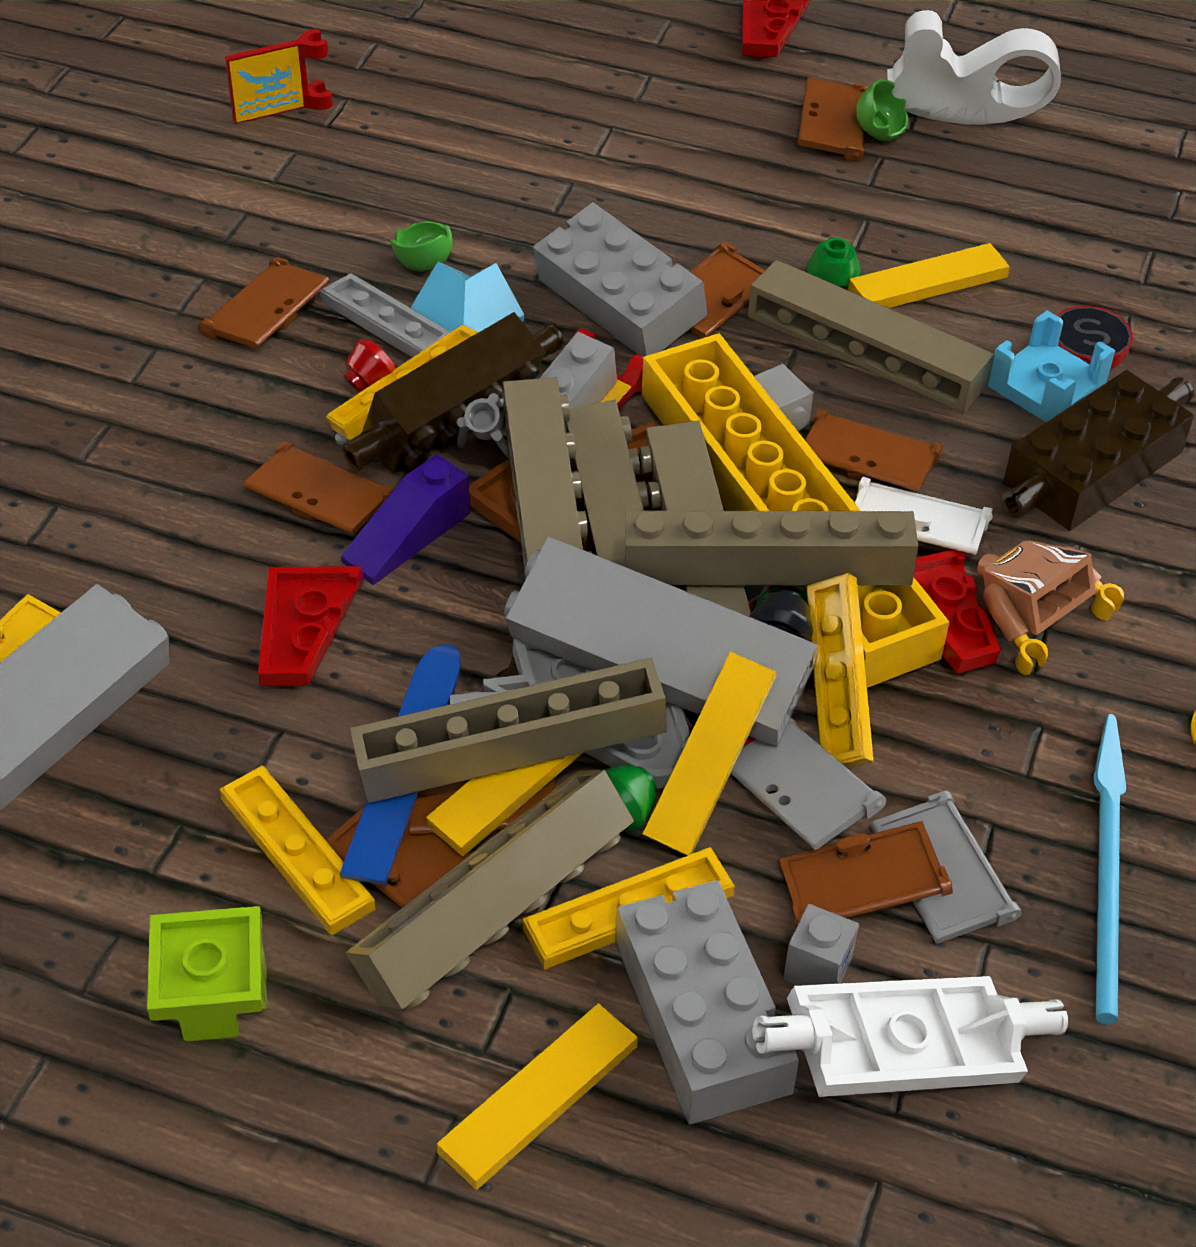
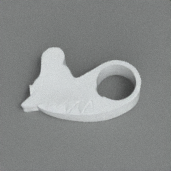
[887,10,1061,125]

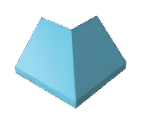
[411,261,524,332]

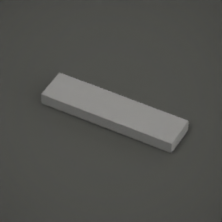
[320,273,450,357]

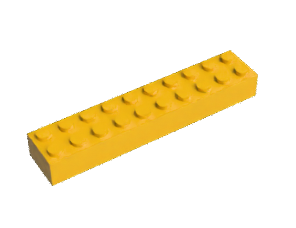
[641,333,949,688]

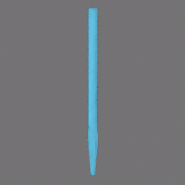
[1094,714,1126,1025]

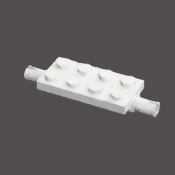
[752,976,1068,1097]

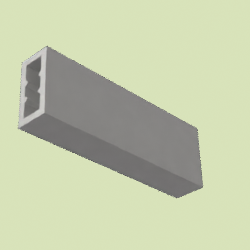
[504,536,818,747]
[0,584,170,811]

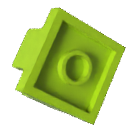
[147,906,267,1041]

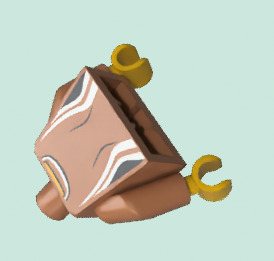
[977,540,1124,675]

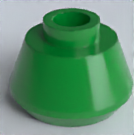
[806,237,861,289]
[605,764,657,830]

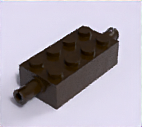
[342,312,565,474]
[1001,369,1194,531]

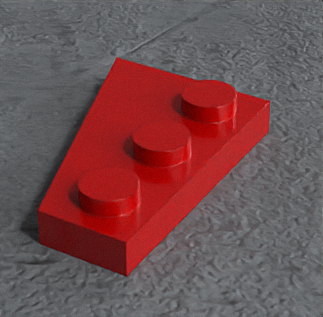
[742,0,811,58]
[913,550,1001,674]
[258,566,363,686]

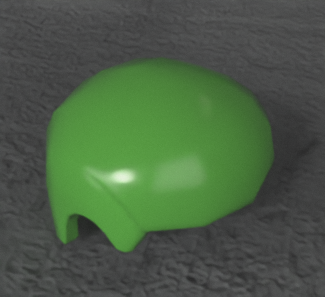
[856,79,909,141]
[390,221,453,272]

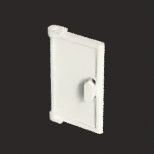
[855,477,993,555]

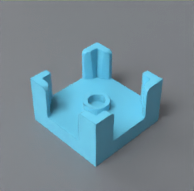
[988,310,1115,422]

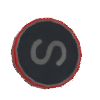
[1056,306,1133,368]

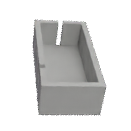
[533,202,707,357]
[615,880,799,1125]

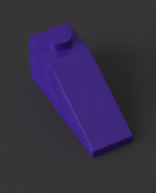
[341,454,470,585]

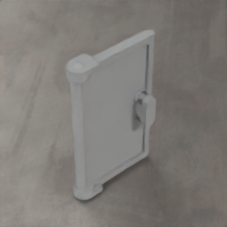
[730,717,886,850]
[869,791,1022,944]

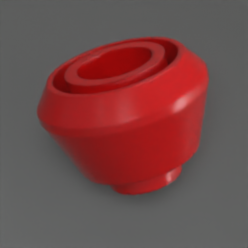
[344,339,397,393]

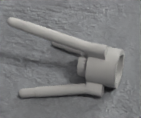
[457,393,509,459]

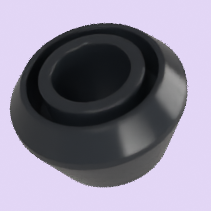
[749,590,813,641]

